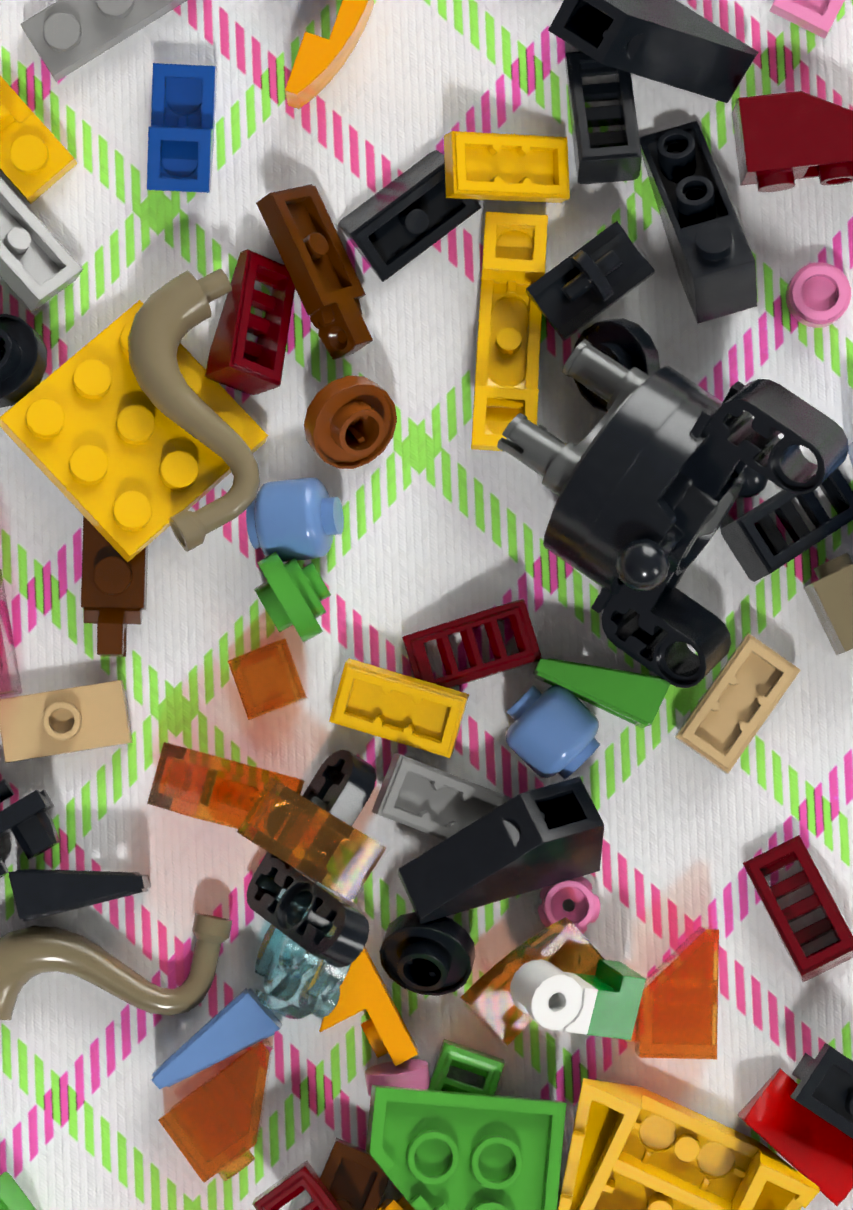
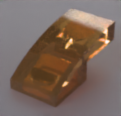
[237,777,386,902]
[460,917,605,1046]

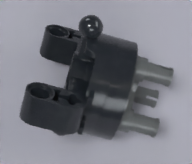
[497,339,849,688]

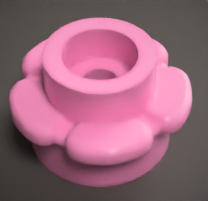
[538,876,600,937]

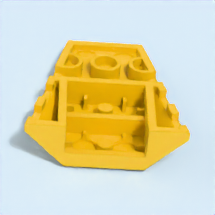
[558,1078,820,1210]

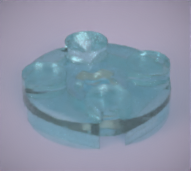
[255,905,352,1019]

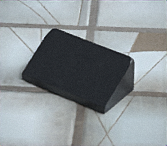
[339,150,482,282]

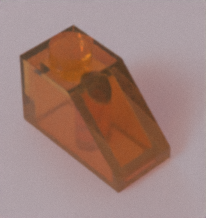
[147,742,304,838]
[624,926,719,1059]
[158,1038,273,1183]

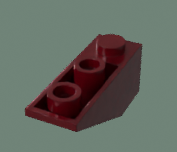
[732,91,853,192]

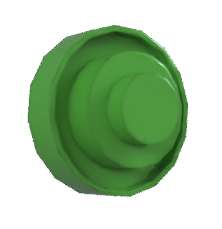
[254,552,331,643]

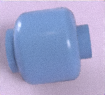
[246,477,344,562]
[505,685,600,780]

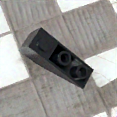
[548,0,758,103]
[639,121,757,324]
[398,776,604,924]

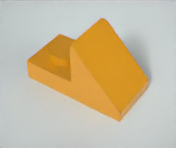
[319,946,418,1066]

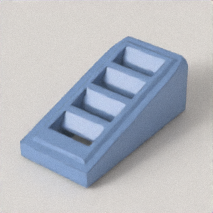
[151,988,282,1089]

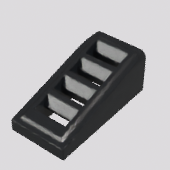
[565,51,642,184]
[721,468,853,582]
[9,869,151,922]

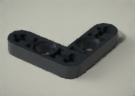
[247,750,376,968]

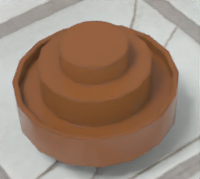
[304,376,397,469]

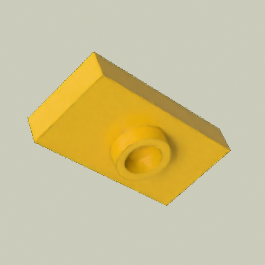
[444,131,570,203]
[329,658,469,758]

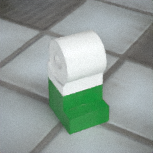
[510,959,646,1040]

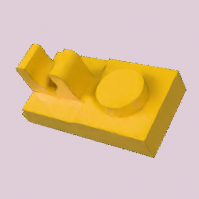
[0,76,77,204]

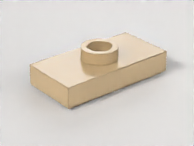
[675,634,800,774]
[0,680,133,763]

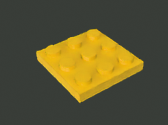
[0,300,268,562]

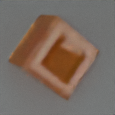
[228,638,308,720]

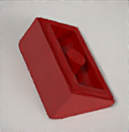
[738,1068,853,1207]

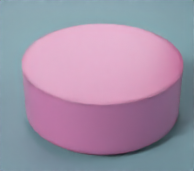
[786,262,851,328]
[365,1059,431,1096]

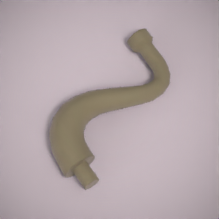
[128,269,260,552]
[0,913,232,1020]

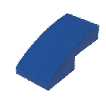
[147,63,217,193]

